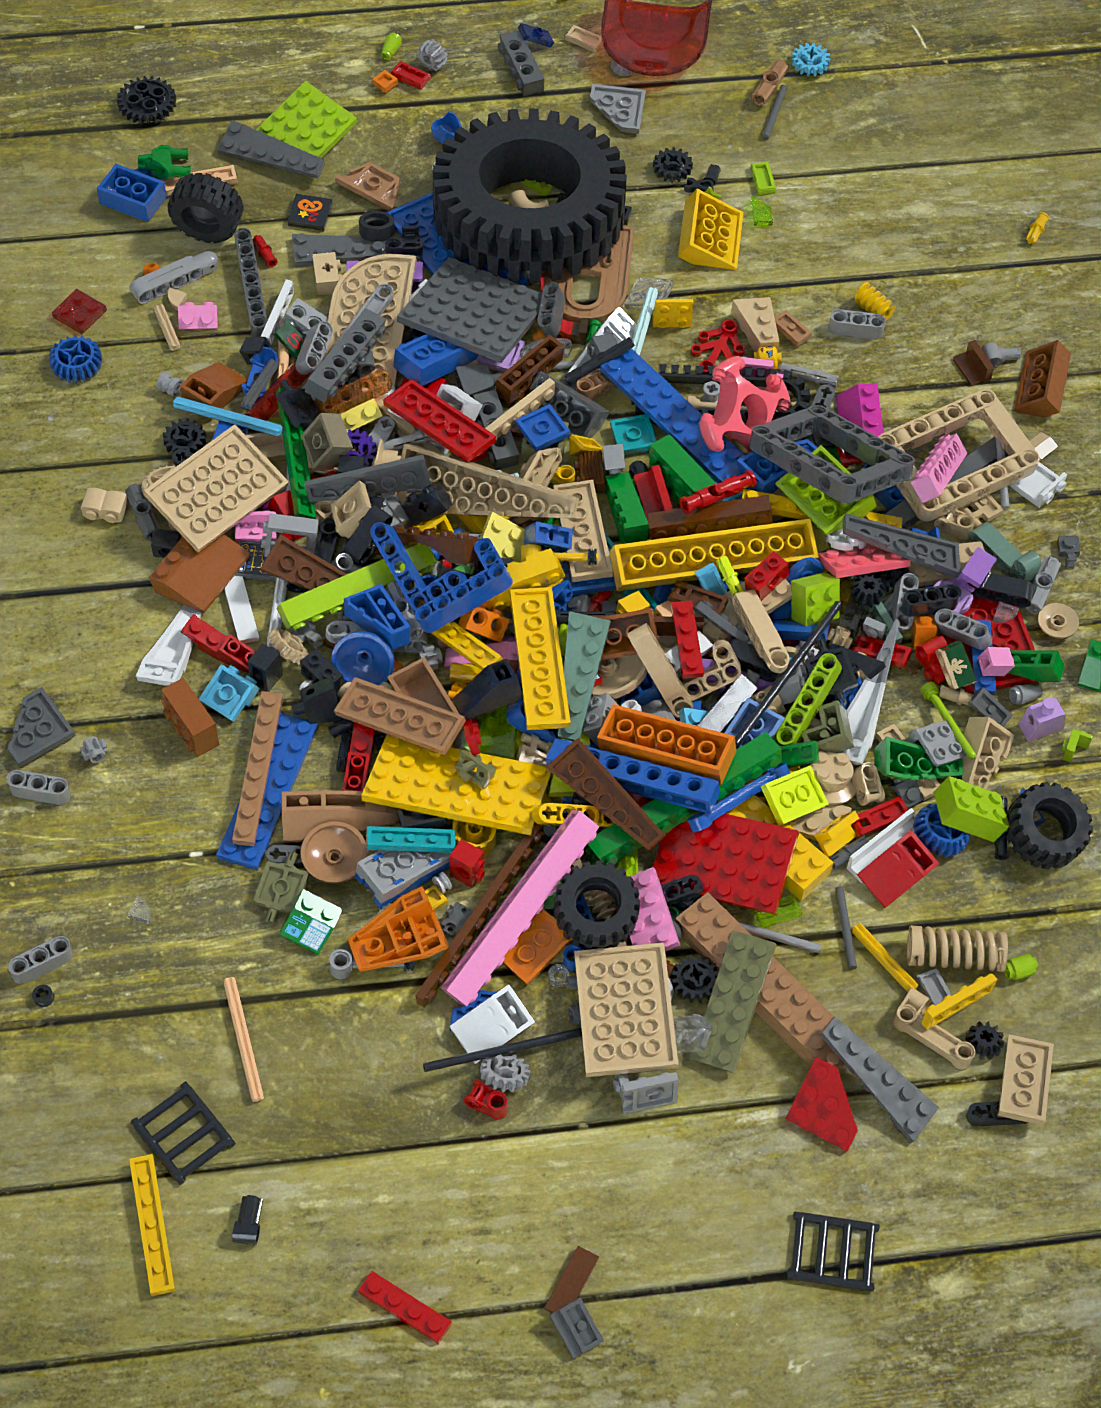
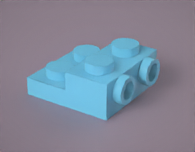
[199,664,260,722]

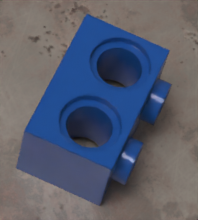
[524,522,573,553]

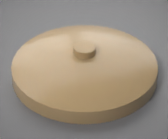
[591,654,648,699]

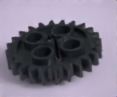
[117,76,176,125]

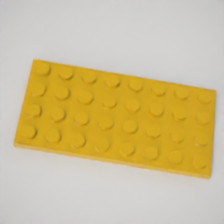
[362,734,553,835]

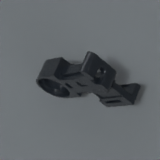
[385,226,423,255]

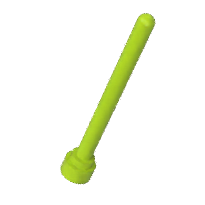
[920,682,976,759]

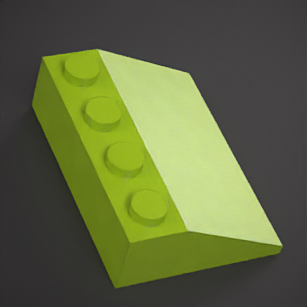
[775,445,877,535]

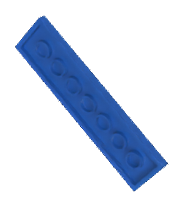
[216,713,318,871]

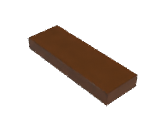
[545,1246,599,1313]

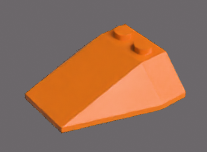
[348,886,449,972]

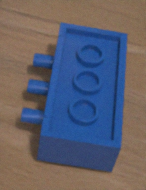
[393,334,477,386]

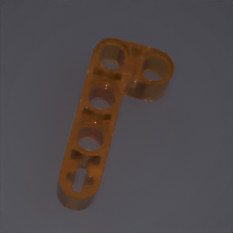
[313,369,392,414]

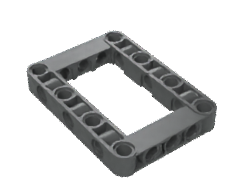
[749,405,915,503]

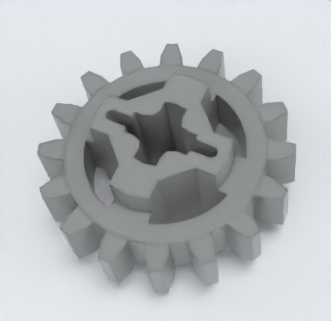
[479,1054,530,1092]

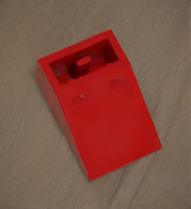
[856,830,940,908]

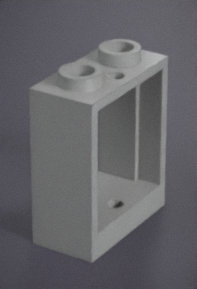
[261,513,318,557]

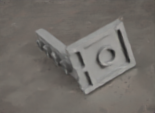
[613,1072,679,1114]

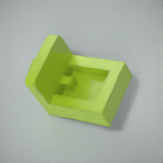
[1061,729,1093,762]

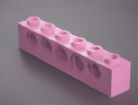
[911,433,967,503]

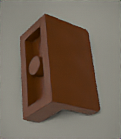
[953,340,994,386]

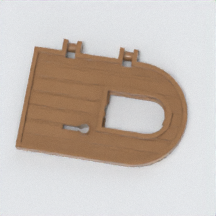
[535,226,634,323]

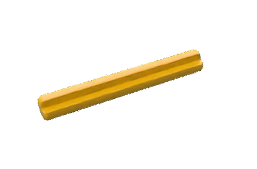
[852,923,918,992]

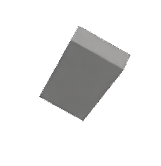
[916,968,952,1005]

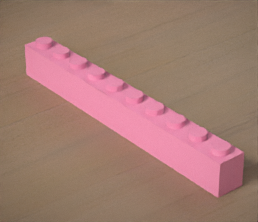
[440,810,599,1006]

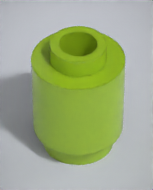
[1004,953,1038,981]

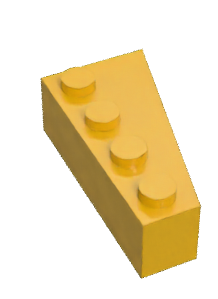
[470,548,566,612]

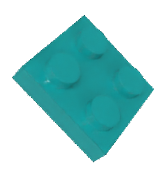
[610,414,657,455]

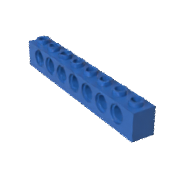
[546,738,720,814]

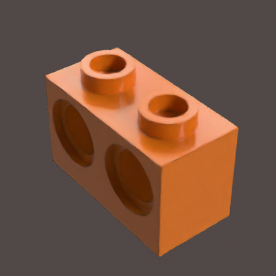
[458,604,510,643]

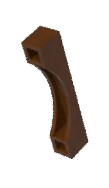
[372,525,478,565]

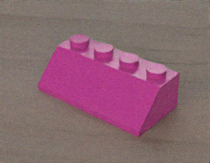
[836,384,883,458]

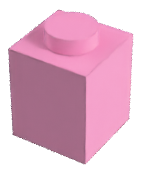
[978,647,1015,676]

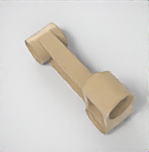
[893,988,975,1070]

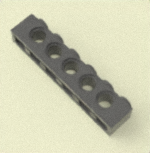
[305,308,386,403]

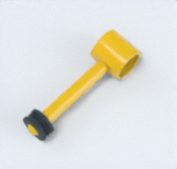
[520,544,599,565]

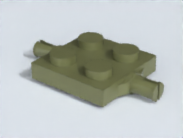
[253,852,310,924]

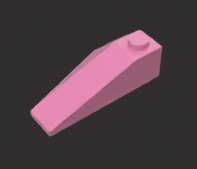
[444,636,519,673]

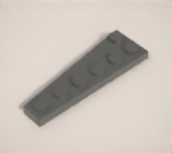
[304,454,431,502]
[842,513,961,578]

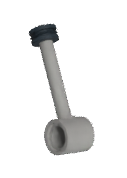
[329,949,415,979]

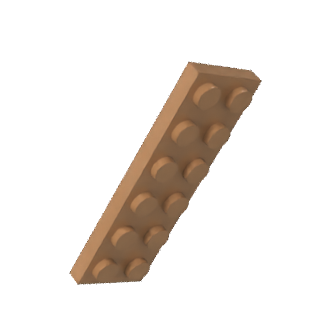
[334,677,466,755]

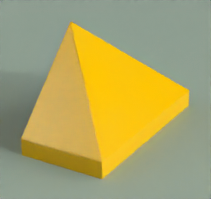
[569,434,603,455]

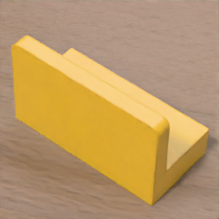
[814,811,859,857]

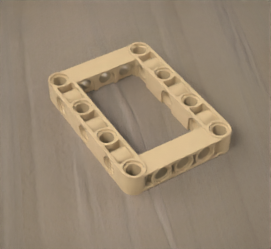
[879,389,1040,522]

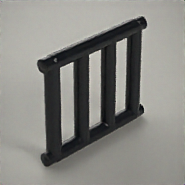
[130,1081,236,1185]
[787,1211,880,1292]

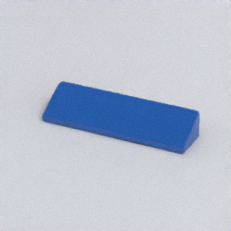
[745,620,830,642]

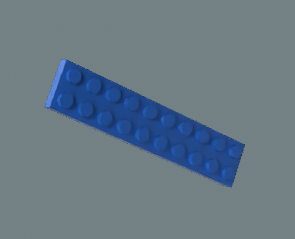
[600,348,745,483]

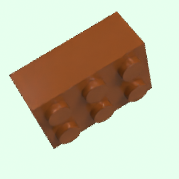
[160,678,219,757]

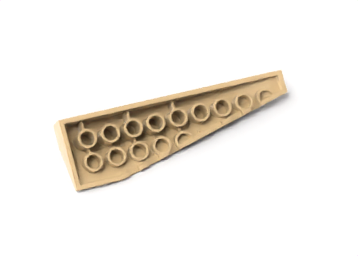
[394,444,579,518]

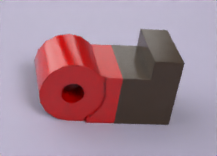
[554,319,588,345]

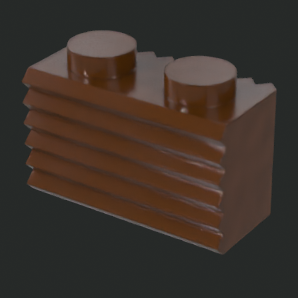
[574,450,606,493]

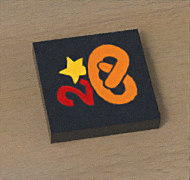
[288,194,333,231]

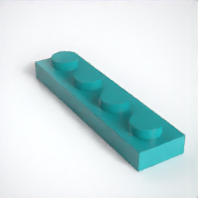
[366,826,456,853]

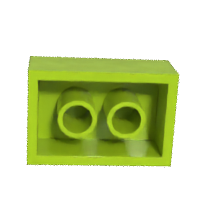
[934,776,1010,842]

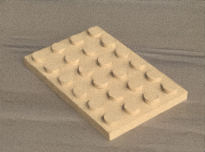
[143,424,289,553]
[574,943,679,1077]

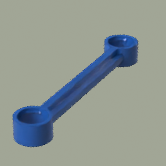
[687,762,791,832]

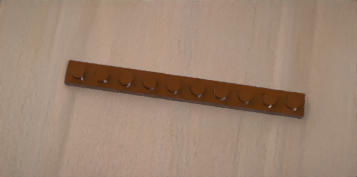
[415,823,545,1008]

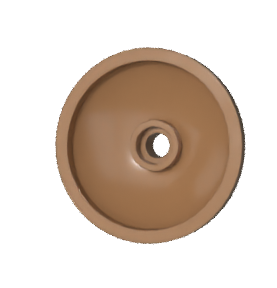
[301,821,367,884]

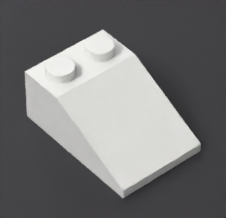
[429,384,482,454]

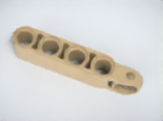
[732,589,789,673]
[627,623,693,719]

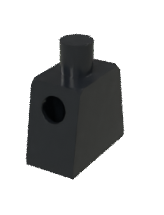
[291,677,344,724]

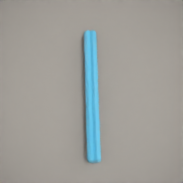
[173,397,282,437]

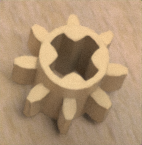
[827,626,853,649]

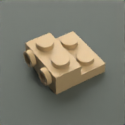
[331,480,371,539]

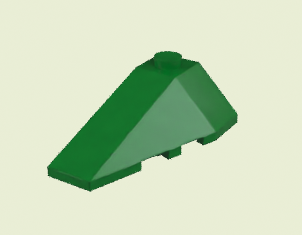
[874,736,963,781]

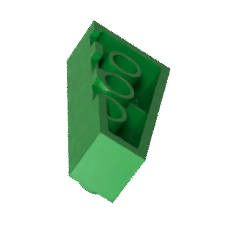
[605,472,650,544]

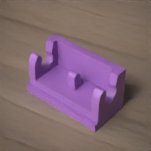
[954,547,997,592]

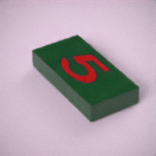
[273,320,305,360]

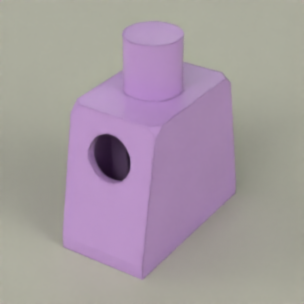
[1018,698,1065,742]

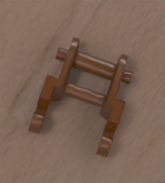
[899,648,923,676]

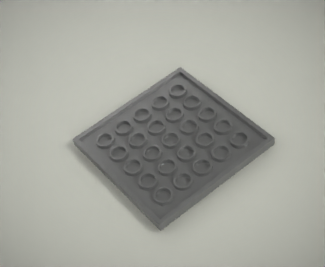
[397,257,542,363]

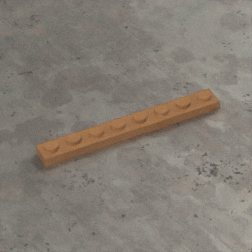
[232,691,283,846]

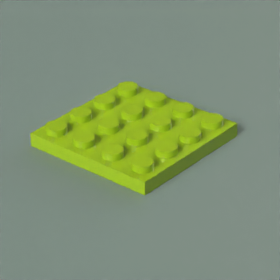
[256,81,358,158]

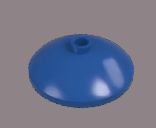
[331,631,394,686]

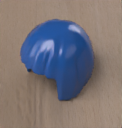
[431,111,462,144]

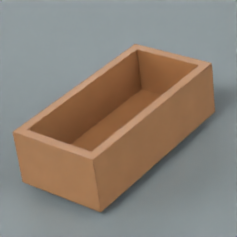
[387,657,464,734]

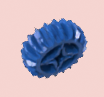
[49,335,102,383]
[912,803,970,858]

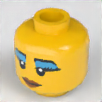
[754,346,782,369]

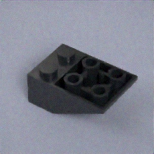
[453,659,523,720]

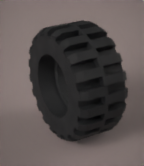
[167,173,244,243]
[1005,782,1093,869]
[554,861,640,950]

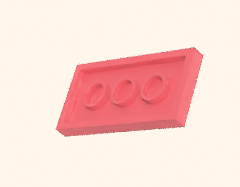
[818,544,911,578]

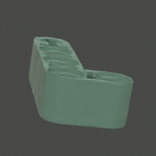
[969,522,1041,582]

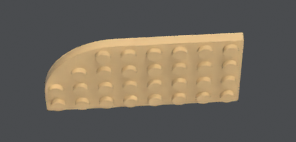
[322,254,417,391]

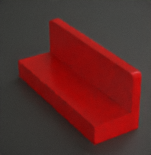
[633,465,673,523]

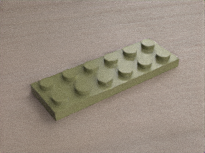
[690,930,776,1073]

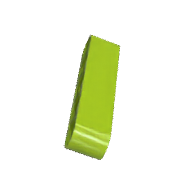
[776,653,842,746]

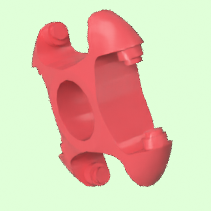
[698,356,791,454]

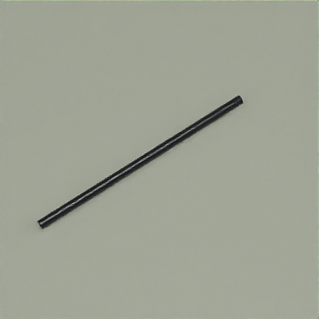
[735,601,842,748]

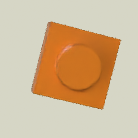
[372,70,398,93]

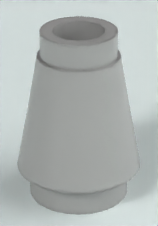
[1009,685,1042,705]

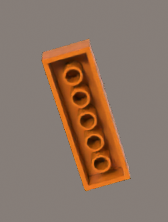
[597,704,736,785]

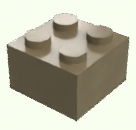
[301,413,353,470]

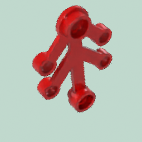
[690,319,745,375]

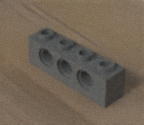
[498,30,544,97]
[473,390,519,470]

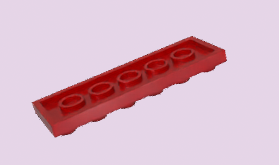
[383,379,496,463]

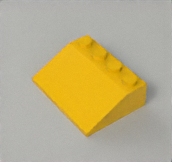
[678,189,744,270]

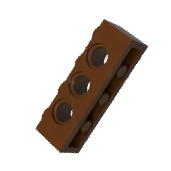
[496,335,564,404]

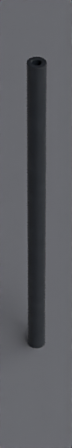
[423,1028,582,1072]

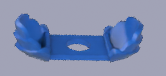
[242,347,278,402]

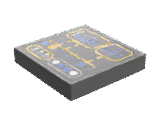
[235,542,276,581]

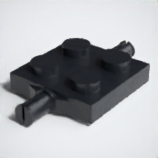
[276,379,321,428]
[804,639,859,706]

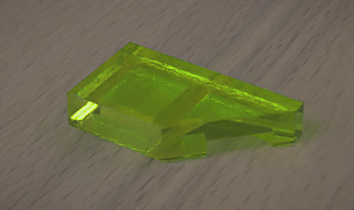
[751,196,773,226]

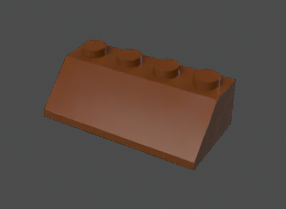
[1014,340,1071,418]
[599,608,658,660]

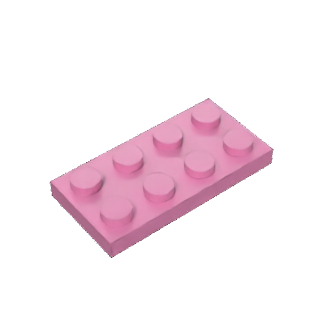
[629,867,680,952]

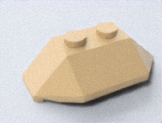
[519,448,562,487]

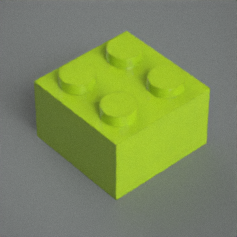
[791,572,840,626]

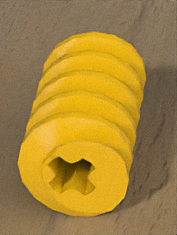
[854,282,896,321]

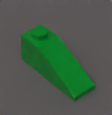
[1008,650,1065,682]

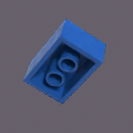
[97,163,167,222]

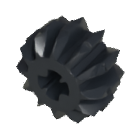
[850,574,885,609]
[965,1021,1005,1060]

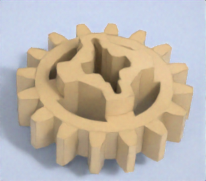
[267,627,308,665]

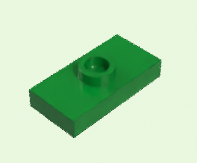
[779,741,820,768]

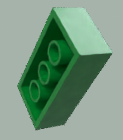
[649,434,716,503]

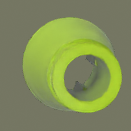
[381,33,402,60]

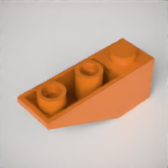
[911,614,937,649]

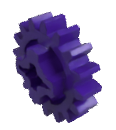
[338,429,377,467]

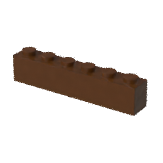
[648,495,773,540]

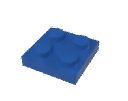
[516,404,570,452]

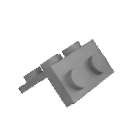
[905,721,966,767]

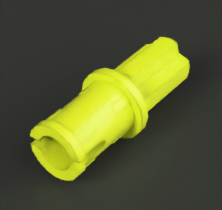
[716,556,744,595]

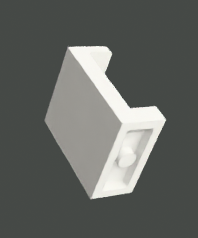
[1008,462,1067,508]

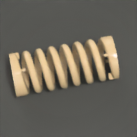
[907,925,1008,972]

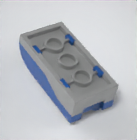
[355,828,451,908]

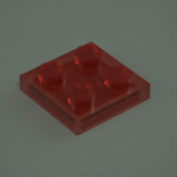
[52,288,107,334]

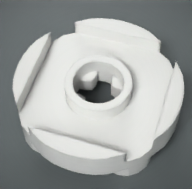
[826,528,867,551]

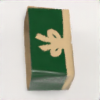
[935,641,976,689]

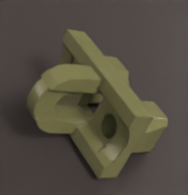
[455,749,496,789]

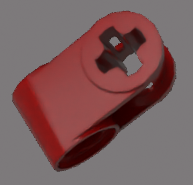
[463,1080,508,1120]

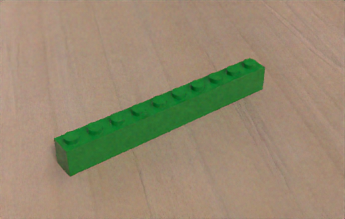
[586,732,782,866]

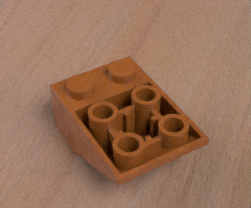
[180,362,248,419]

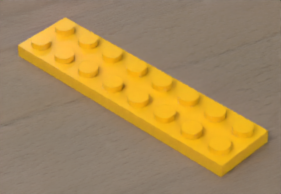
[510,587,571,730]

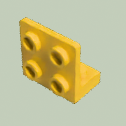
[652,299,694,328]

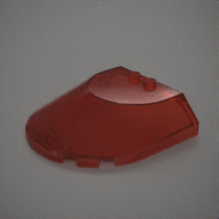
[601,0,712,76]

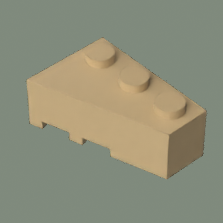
[731,297,779,352]

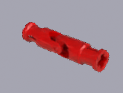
[679,470,756,514]

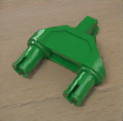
[137,145,191,180]

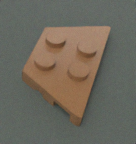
[334,162,400,211]

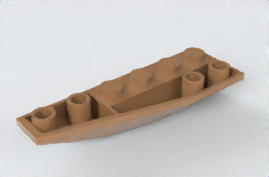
[282,790,400,843]

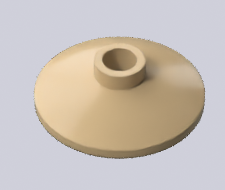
[1038,603,1079,639]

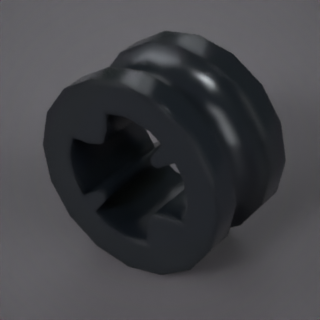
[32,984,54,1007]

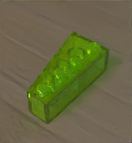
[479,705,518,760]

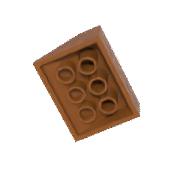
[149,534,251,613]

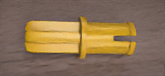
[1026,212,1049,244]

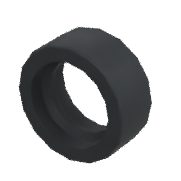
[359,211,394,242]

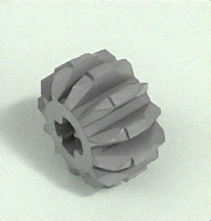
[417,40,448,71]

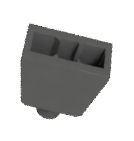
[456,365,502,398]

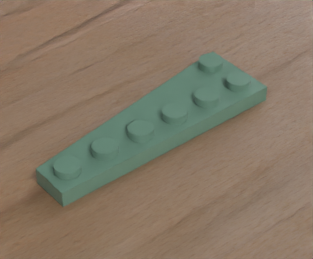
[558,612,611,742]

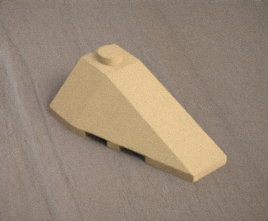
[962,717,1014,789]

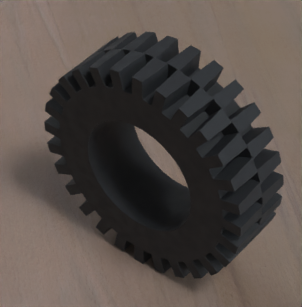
[433,108,627,283]

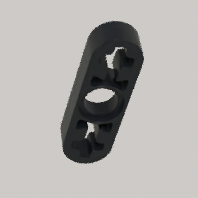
[661,875,704,906]
[966,1101,1028,1126]

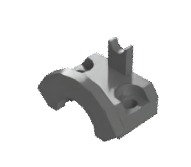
[440,902,473,939]

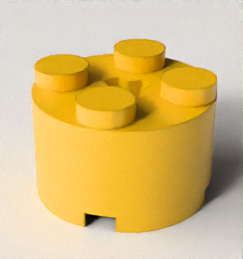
[453,820,496,859]

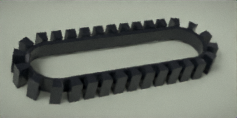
[631,364,811,424]

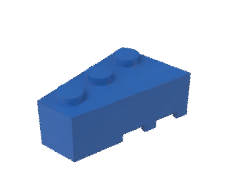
[344,584,411,650]

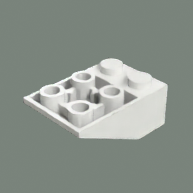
[449,985,535,1064]

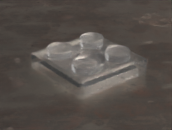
[624,277,674,311]

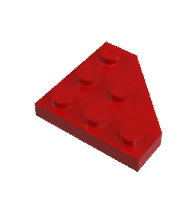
[785,1057,858,1152]

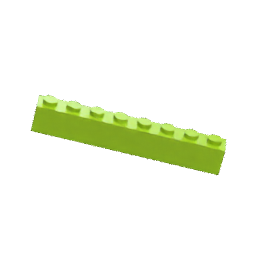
[276,544,437,631]

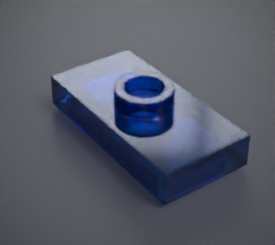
[518,23,554,47]

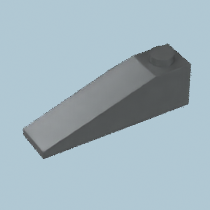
[530,371,610,438]

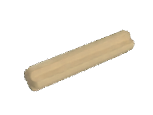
[154,304,180,351]

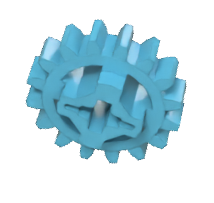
[791,43,830,76]

